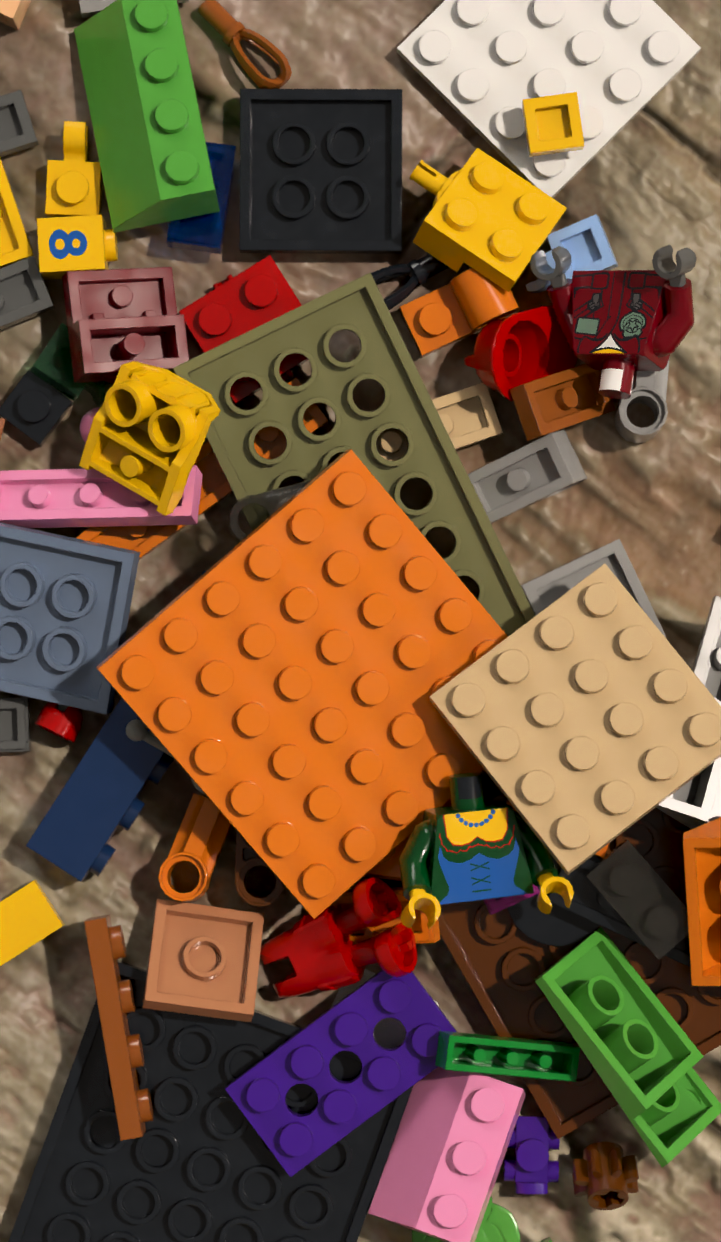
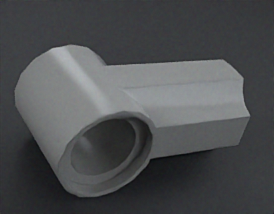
[614,357,670,443]

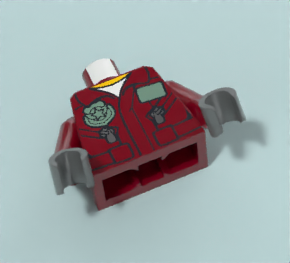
[530,245,697,399]

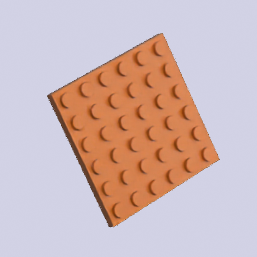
[96,449,508,919]

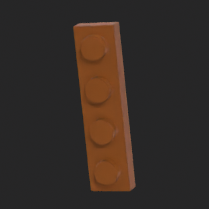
[84,914,153,1141]

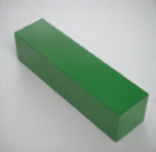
[435,1031,580,1082]

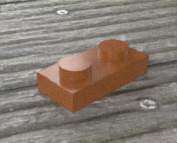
[509,363,616,441]

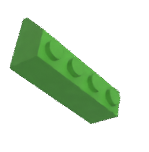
[74,0,220,233]

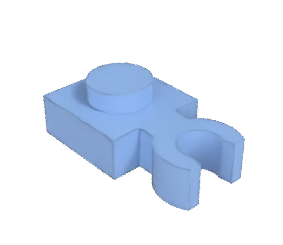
[526,214,618,293]

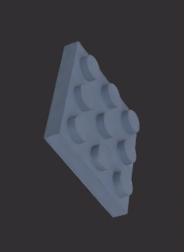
[0,522,140,714]

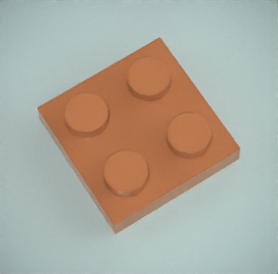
[142,899,265,1023]

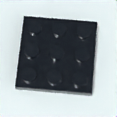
[239,89,402,254]

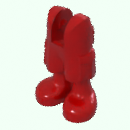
[260,877,417,998]

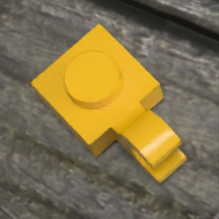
[45,121,102,217]

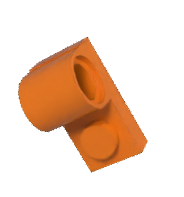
[399,268,520,358]

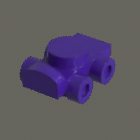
[503,1116,560,1194]

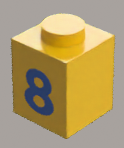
[37,215,118,280]

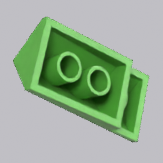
[534,927,721,1167]

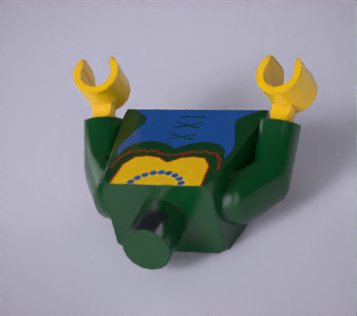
[399,772,574,929]

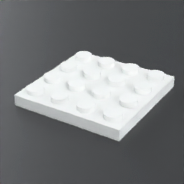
[397,0,701,198]

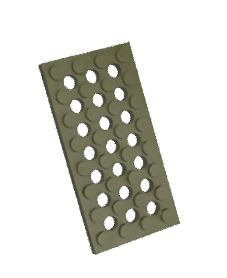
[173,272,535,636]

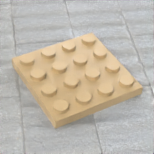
[430,564,721,875]

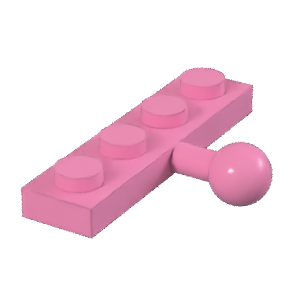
[0,407,203,528]

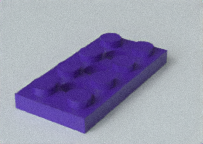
[225,970,457,1177]

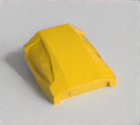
[79,361,221,516]

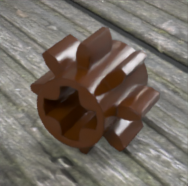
[572,1141,639,1210]

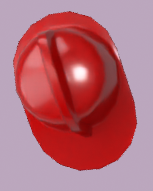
[464,306,577,401]

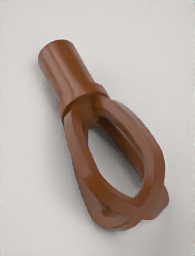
[198,0,292,89]

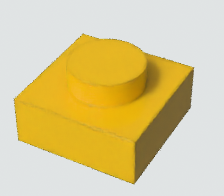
[522,92,585,157]

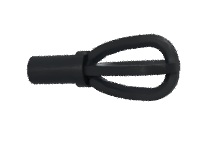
[371,254,449,310]

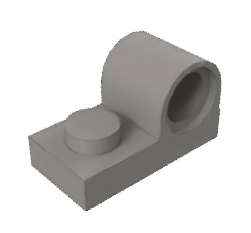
[468,429,587,524]

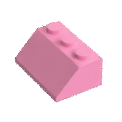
[368,1066,526,1242]

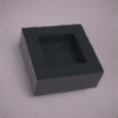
[0,370,74,446]

